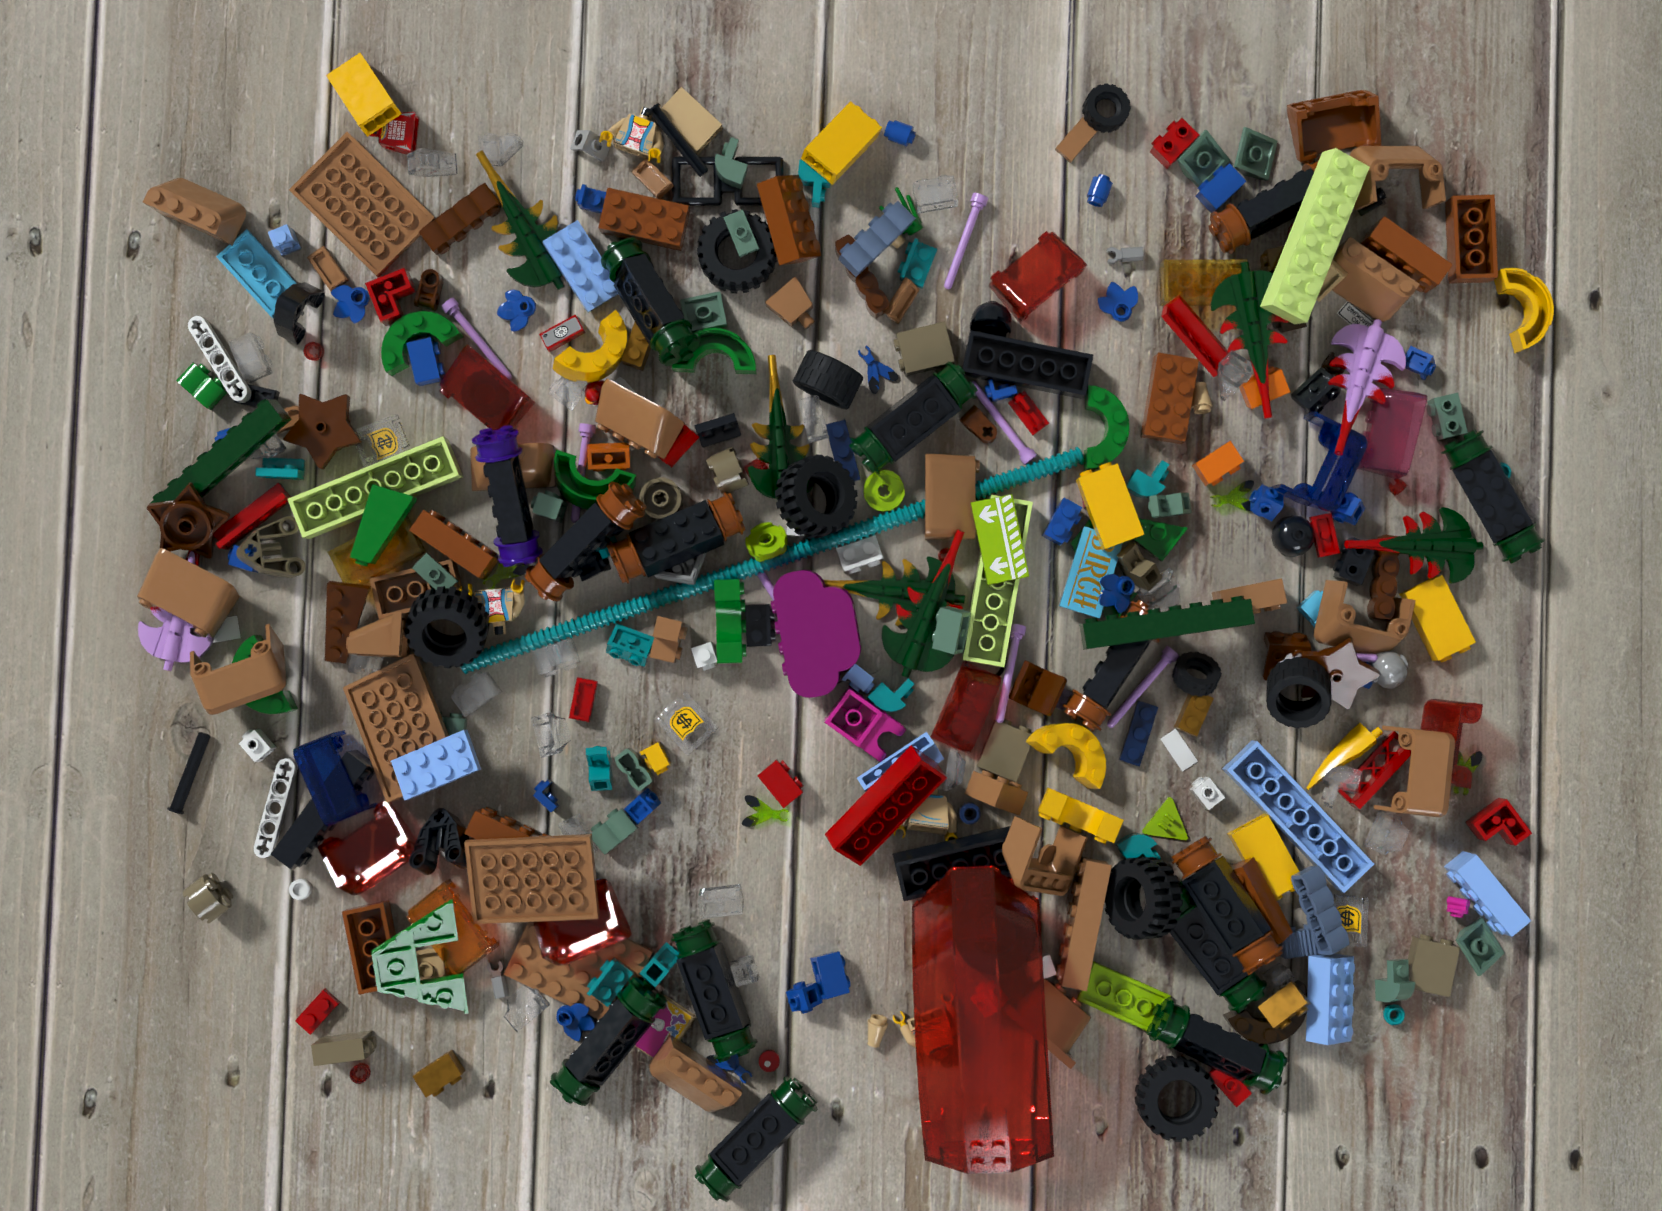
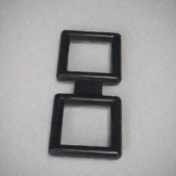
[672,156,784,206]

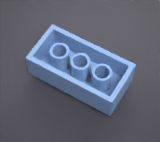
[1444,851,1531,937]
[1306,953,1355,1045]

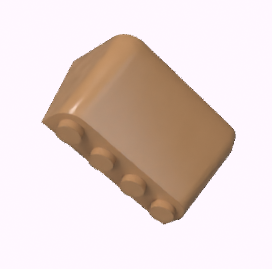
[143,178,246,245]
[1332,237,1420,322]
[595,378,685,459]
[649,1035,743,1112]

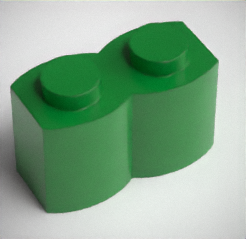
[176,362,228,410]

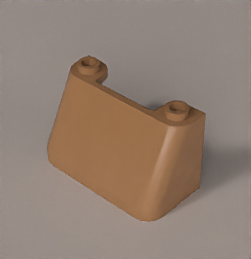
[925,454,980,540]
[137,548,240,638]

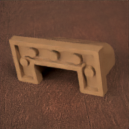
[346,612,410,658]
[1002,978,1091,1069]

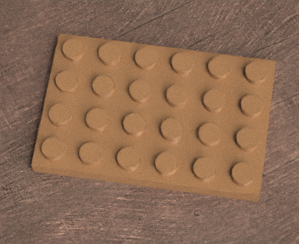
[289,132,436,277]
[343,653,449,803]
[464,834,600,924]
[503,920,653,1020]

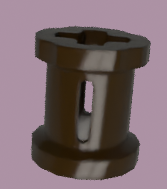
[1321,352,1345,376]

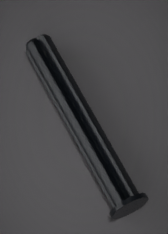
[646,103,708,177]
[167,732,210,814]

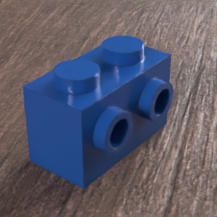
[1195,163,1246,213]
[406,337,446,386]
[1042,498,1083,546]
[810,951,850,999]

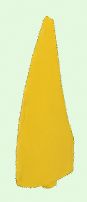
[1306,723,1383,791]

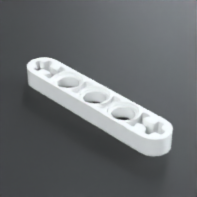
[188,316,251,403]
[254,758,298,858]

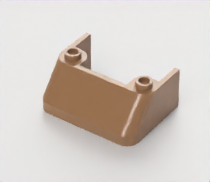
[1350,146,1446,210]
[1314,580,1416,654]
[190,624,286,715]
[1374,726,1455,817]
[1002,816,1088,896]

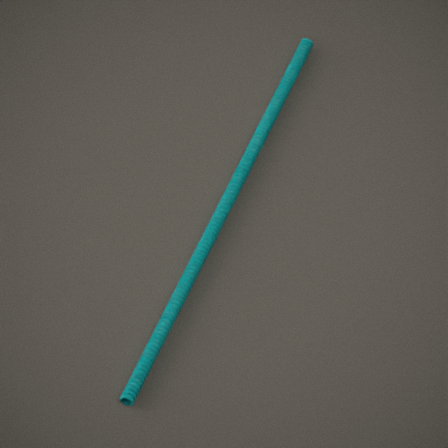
[461,447,1084,674]

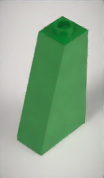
[350,484,417,567]

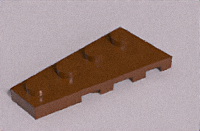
[325,581,371,664]

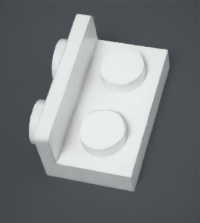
[836,535,884,575]

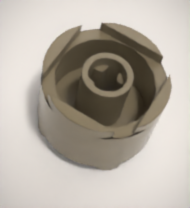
[706,447,749,495]
[639,477,683,520]
[183,873,233,923]

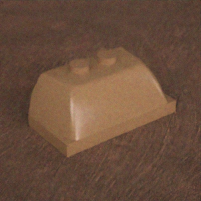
[470,443,556,491]

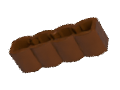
[419,183,502,255]
[835,234,889,318]
[1367,535,1400,620]

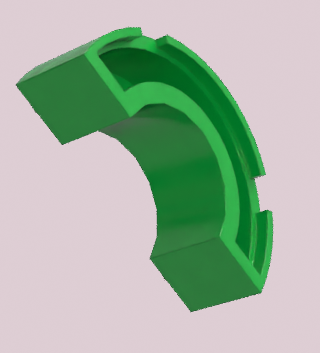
[381,311,464,376]
[672,328,757,374]
[1084,385,1130,471]
[554,450,636,510]
[714,579,747,664]
[232,635,298,714]

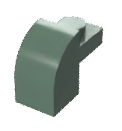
[715,137,748,189]
[1148,493,1192,518]
[1375,959,1415,1002]

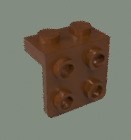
[1262,631,1311,681]
[1008,660,1067,716]

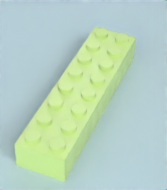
[1260,148,1370,324]
[288,436,463,539]
[961,495,1033,667]

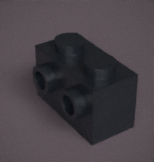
[1333,537,1375,586]

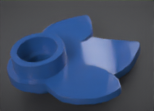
[1097,282,1138,322]
[331,285,370,324]
[497,290,536,332]
[1099,574,1135,613]
[557,1003,596,1042]

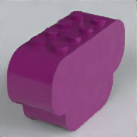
[771,570,861,698]

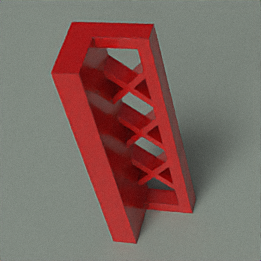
[1161,295,1232,377]
[213,483,291,550]
[1336,731,1411,809]

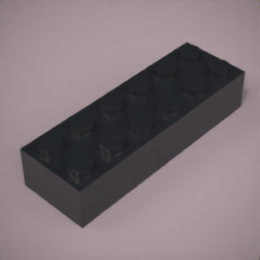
[962,330,1094,399]
[270,750,375,869]
[892,826,1011,901]

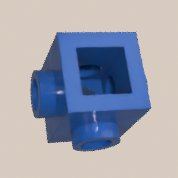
[1249,484,1284,521]
[1329,491,1365,525]
[786,981,823,1014]

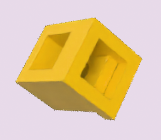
[639,742,671,775]

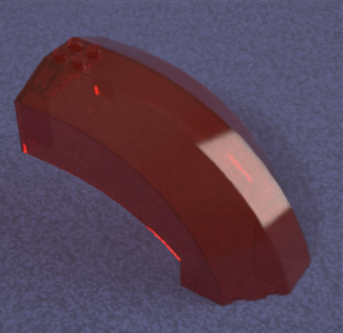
[912,866,1054,1174]

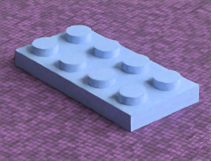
[542,220,618,313]
[391,730,481,800]

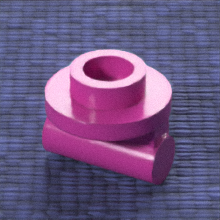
[1446,896,1470,918]

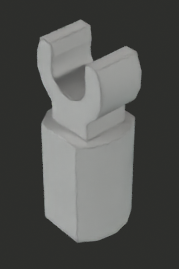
[1106,247,1144,264]
[487,960,509,999]

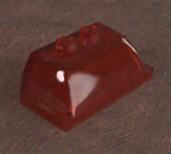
[930,661,1002,754]

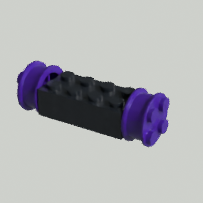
[472,425,543,567]

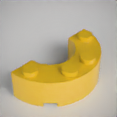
[1494,268,1554,353]
[552,310,627,383]
[1026,723,1106,789]
[1038,787,1124,844]

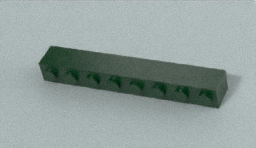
[149,399,292,504]
[1079,596,1255,650]

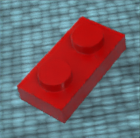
[1309,513,1340,558]
[295,988,341,1035]

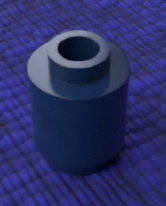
[958,802,981,825]

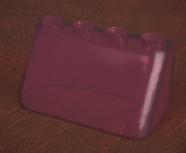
[1355,387,1427,479]

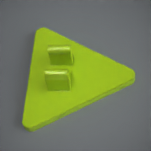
[1142,797,1188,840]

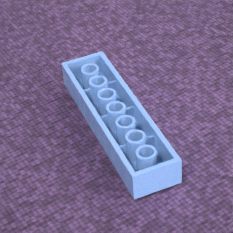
[1222,740,1374,893]

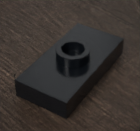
[234,384,280,408]

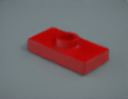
[569,677,598,722]
[1208,1068,1252,1108]

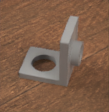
[570,130,610,161]

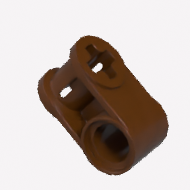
[414,269,444,311]
[959,405,997,444]

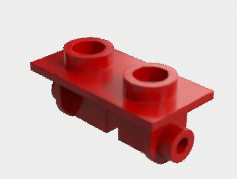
[1008,390,1049,436]

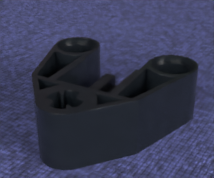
[274,282,325,345]
[409,808,469,875]

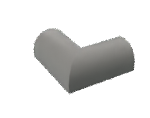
[655,553,707,585]

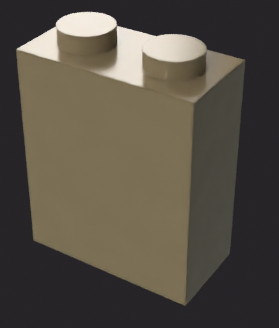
[893,321,955,377]
[976,719,1031,782]
[1408,934,1460,997]
[311,1030,377,1066]

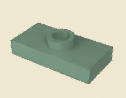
[723,210,759,257]
[412,553,458,590]

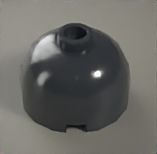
[970,301,1012,337]
[1271,515,1315,557]

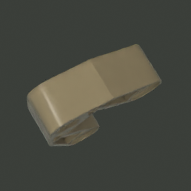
[236,516,305,578]

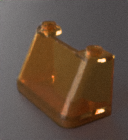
[407,879,500,975]

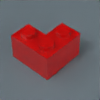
[365,268,417,326]
[1465,798,1532,846]

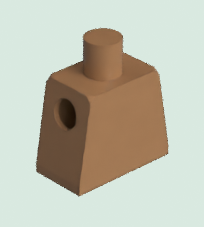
[765,276,815,329]

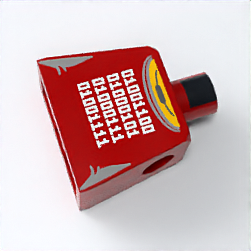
[370,112,419,157]

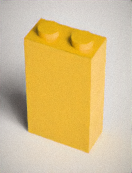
[326,53,402,137]
[801,101,882,185]
[1076,462,1144,550]
[1399,575,1476,663]
[1227,813,1299,901]

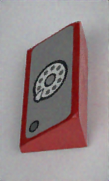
[539,314,586,353]

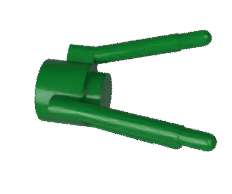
[879,187,923,237]

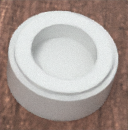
[289,878,312,900]

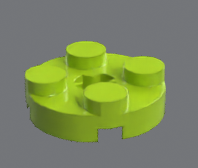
[863,470,905,512]
[745,522,788,562]

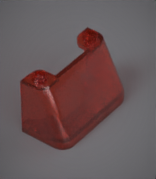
[989,231,1087,324]
[439,344,535,431]
[1420,699,1483,789]
[317,801,417,896]
[533,879,632,966]

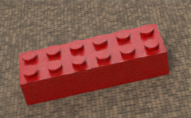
[825,745,947,866]

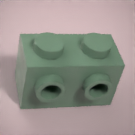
[1427,393,1468,441]
[531,490,568,523]
[932,606,971,655]

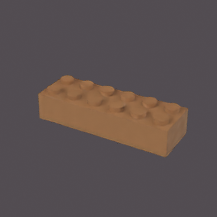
[1055,856,1112,991]

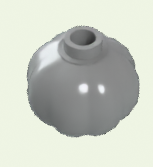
[1370,650,1409,689]

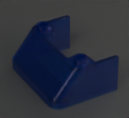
[1272,412,1368,511]
[293,730,378,826]

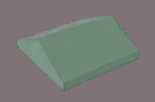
[1234,127,1278,181]
[1177,130,1230,187]
[680,291,727,333]
[1456,917,1505,976]

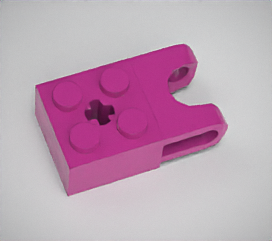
[824,686,906,762]

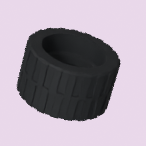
[793,350,863,410]
[1266,657,1332,728]

